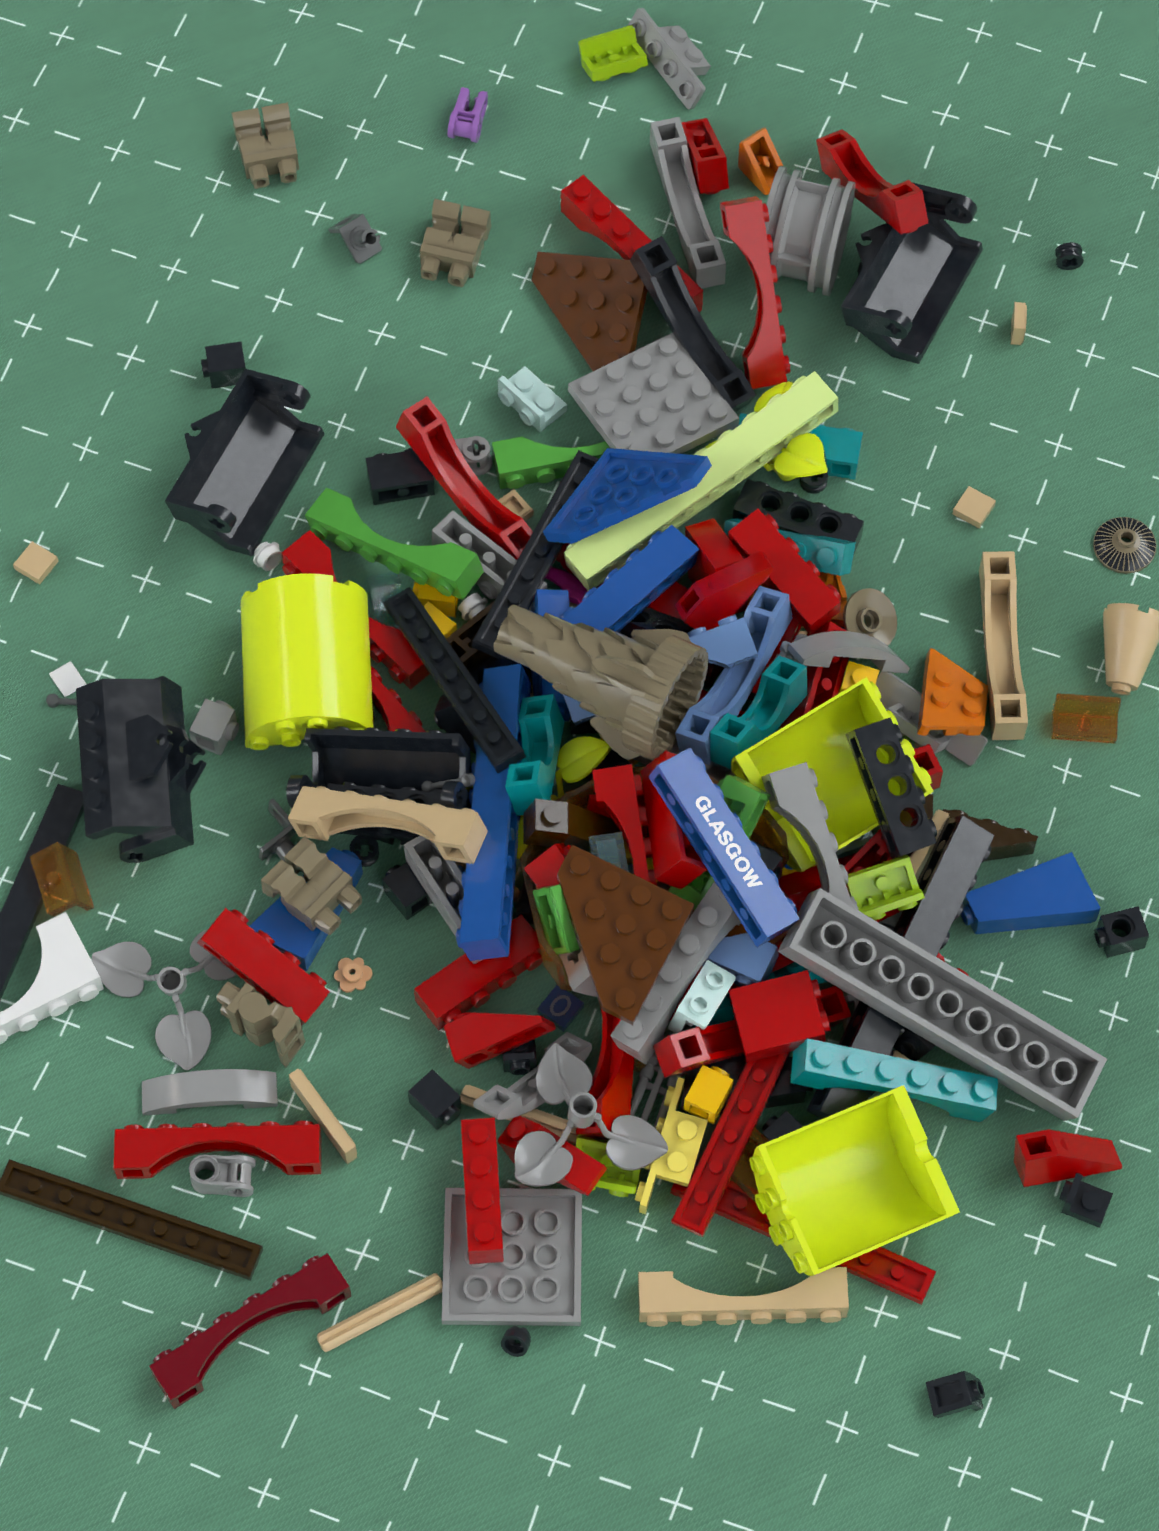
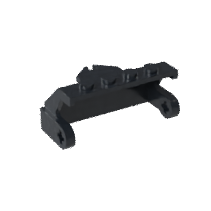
[841,183,983,364]
[165,369,325,556]
[76,676,206,863]
[286,726,473,845]

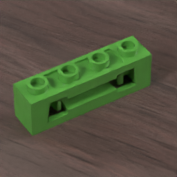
[669,775,771,910]

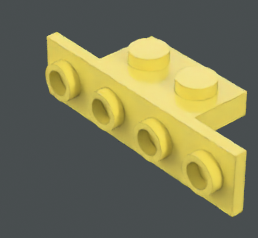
[635,1077,708,1214]

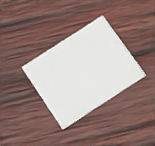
[49,661,87,697]

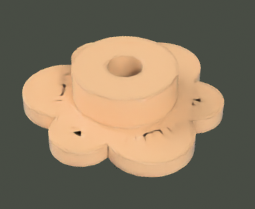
[334,957,373,993]

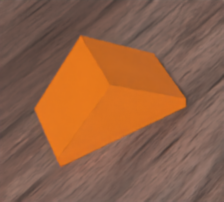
[738,128,783,195]

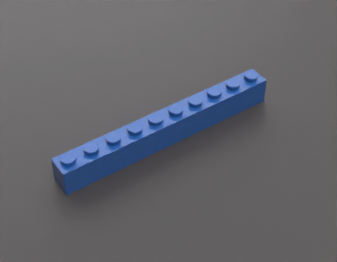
[456,664,531,961]

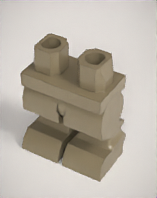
[231,102,299,189]
[420,198,491,287]
[261,836,362,935]
[216,982,306,1067]

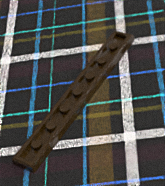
[0,1159,263,1281]

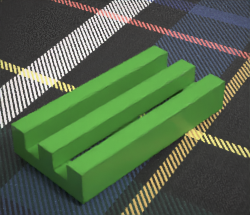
[533,884,579,955]

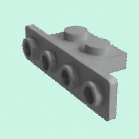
[628,8,711,109]
[876,671,988,766]

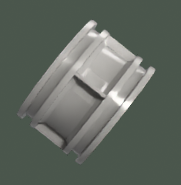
[765,166,855,296]

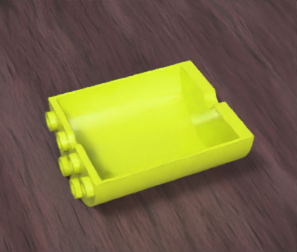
[241,574,373,750]
[731,677,934,872]
[749,1085,960,1276]

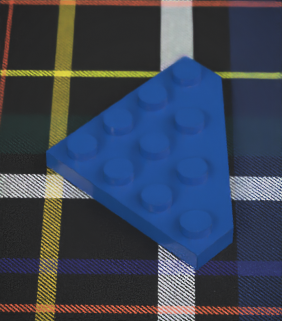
[543,448,712,544]

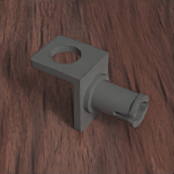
[328,214,382,263]
[259,799,296,862]

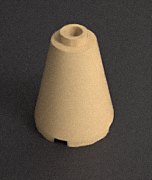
[1103,603,1159,695]

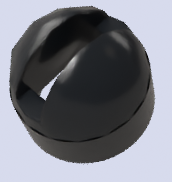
[501,1326,531,1357]

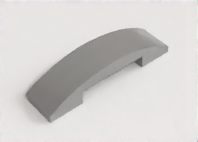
[787,631,910,674]
[473,1032,592,1120]
[142,1069,278,1116]

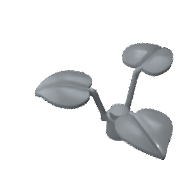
[92,929,236,1070]
[514,1043,668,1186]

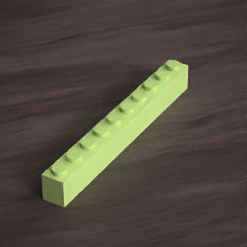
[564,371,838,591]

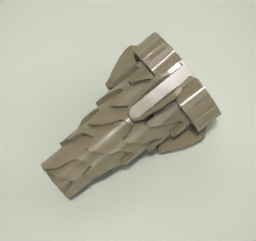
[494,604,708,761]

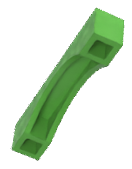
[492,437,610,489]
[305,487,484,600]

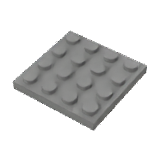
[568,333,739,454]
[442,1188,582,1326]

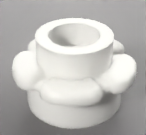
[253,542,282,571]
[458,593,488,621]

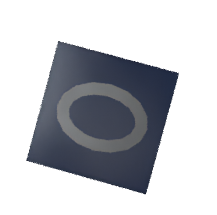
[537,984,584,1032]

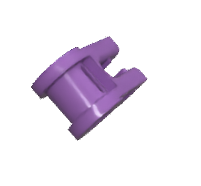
[447,87,488,143]

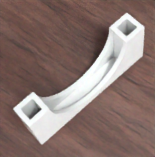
[0,912,104,1044]

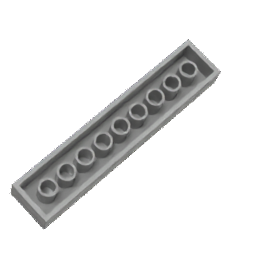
[778,888,1107,1121]

